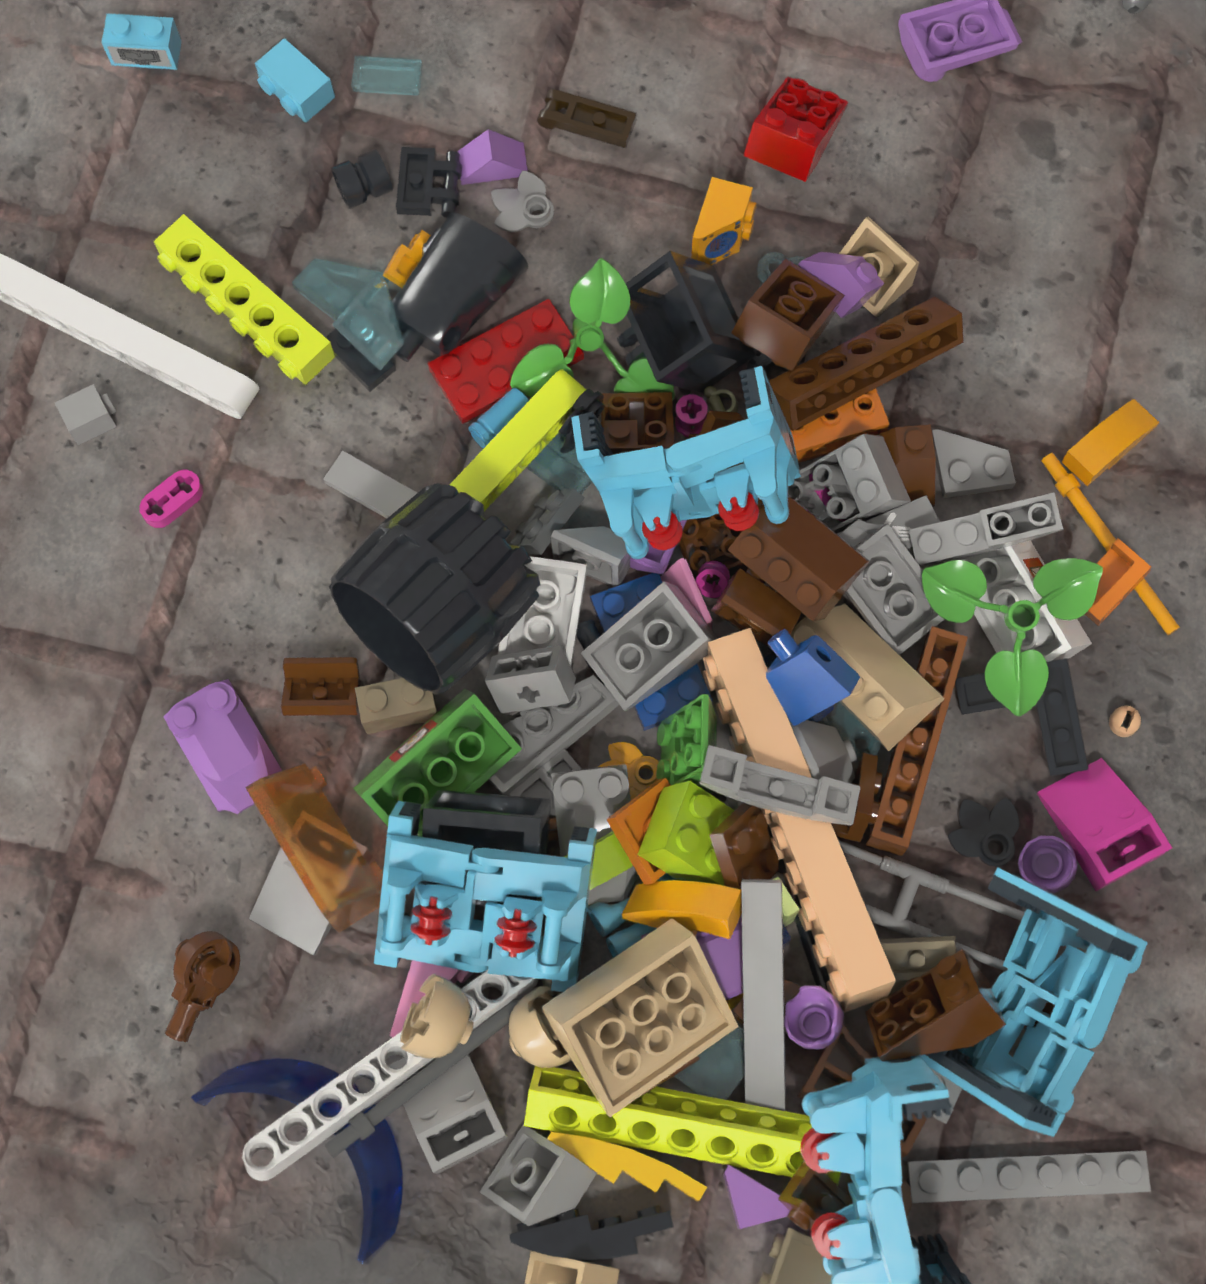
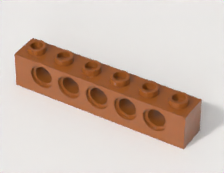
[866,626,968,856]

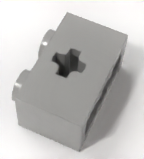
[485,645,576,713]

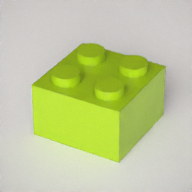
[637,781,735,885]

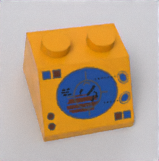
[691,177,757,265]

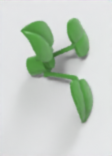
[510,258,675,401]
[922,558,1103,716]

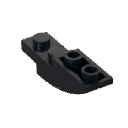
[509,1205,674,1260]

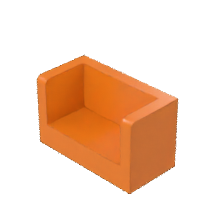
[1085,538,1151,626]

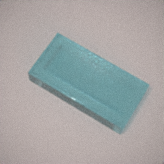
[351,56,422,96]

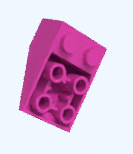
[1037,758,1172,892]

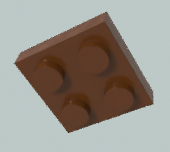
[709,802,779,889]

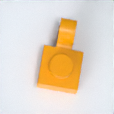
[382,230,431,288]

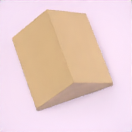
[839,217,919,317]

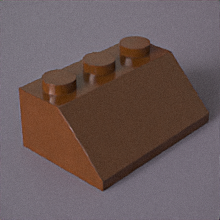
[728,494,870,621]

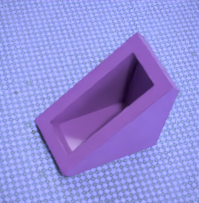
[457,129,528,185]
[723,1165,790,1229]

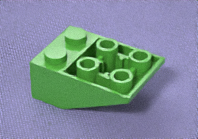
[656,694,717,794]

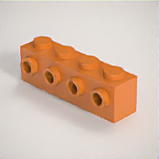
[791,388,889,463]

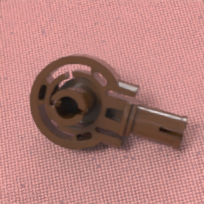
[165,931,240,1042]

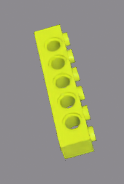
[154,214,335,385]

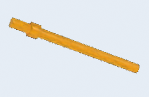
[1041,453,1180,635]

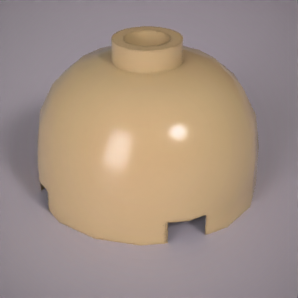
[400,974,474,1059]
[509,986,572,1068]

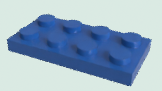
[590,573,713,731]

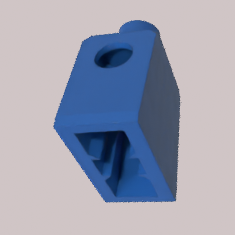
[766,629,860,726]

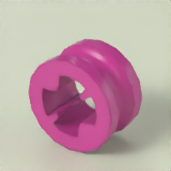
[696,561,730,598]

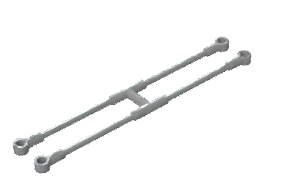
[711,792,1035,981]

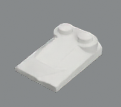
[498,556,587,666]

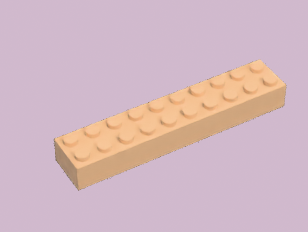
[703,628,896,1012]

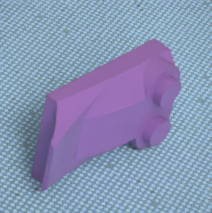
[898,0,1022,82]
[164,679,284,814]

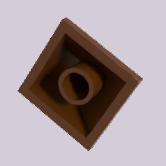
[876,424,936,507]

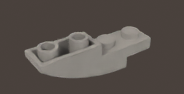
[909,492,1064,566]

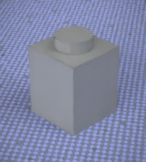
[55,384,117,445]

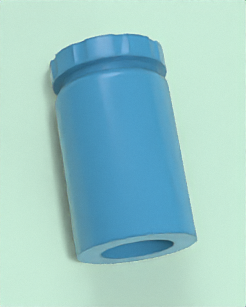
[468,388,529,449]

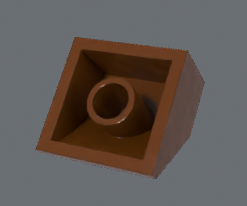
[711,569,801,651]

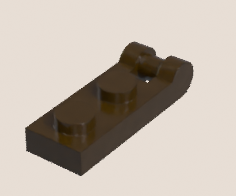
[537,89,637,148]

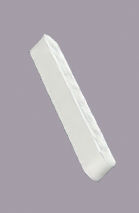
[0,254,259,419]
[243,970,539,1181]

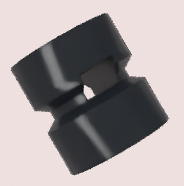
[331,149,393,209]

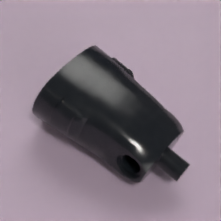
[387,212,528,362]

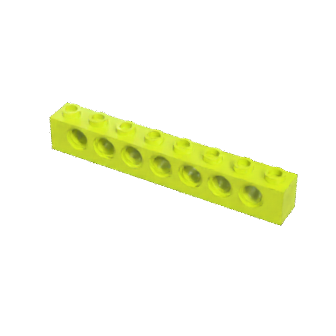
[524,1066,841,1185]

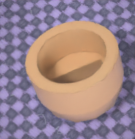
[1109,706,1141,737]

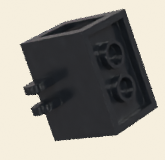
[617,251,756,393]
[420,790,551,905]

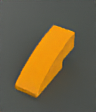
[1062,399,1160,487]
[622,880,742,939]

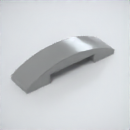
[699,745,861,825]

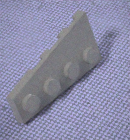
[488,675,619,796]

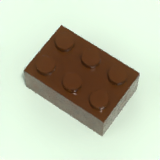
[731,258,845,371]

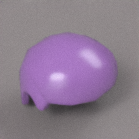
[1018,835,1078,893]
[784,985,844,1049]

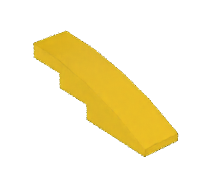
[547,1132,707,1202]

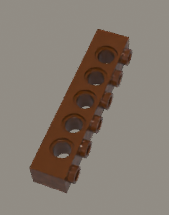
[769,297,964,431]

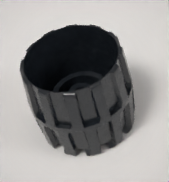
[329,483,541,694]

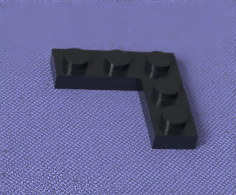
[955,658,1089,776]

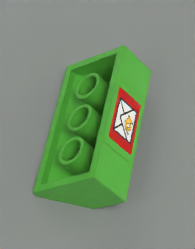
[353,688,522,837]

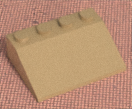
[542,918,739,1117]

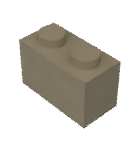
[355,678,438,734]

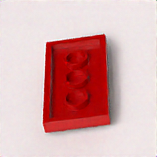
[427,299,584,424]

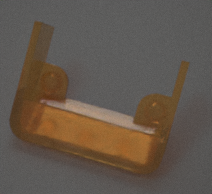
[245,763,383,933]

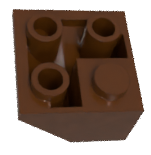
[601,392,674,455]

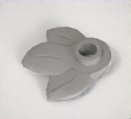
[491,171,554,232]

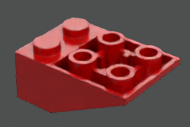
[744,77,849,182]

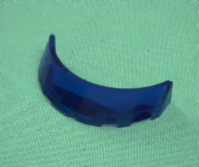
[191,1059,403,1265]

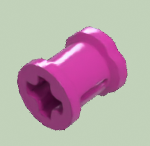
[675,394,708,437]

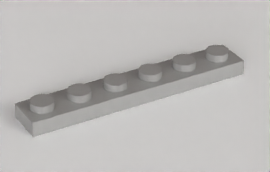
[906,1151,1151,1203]

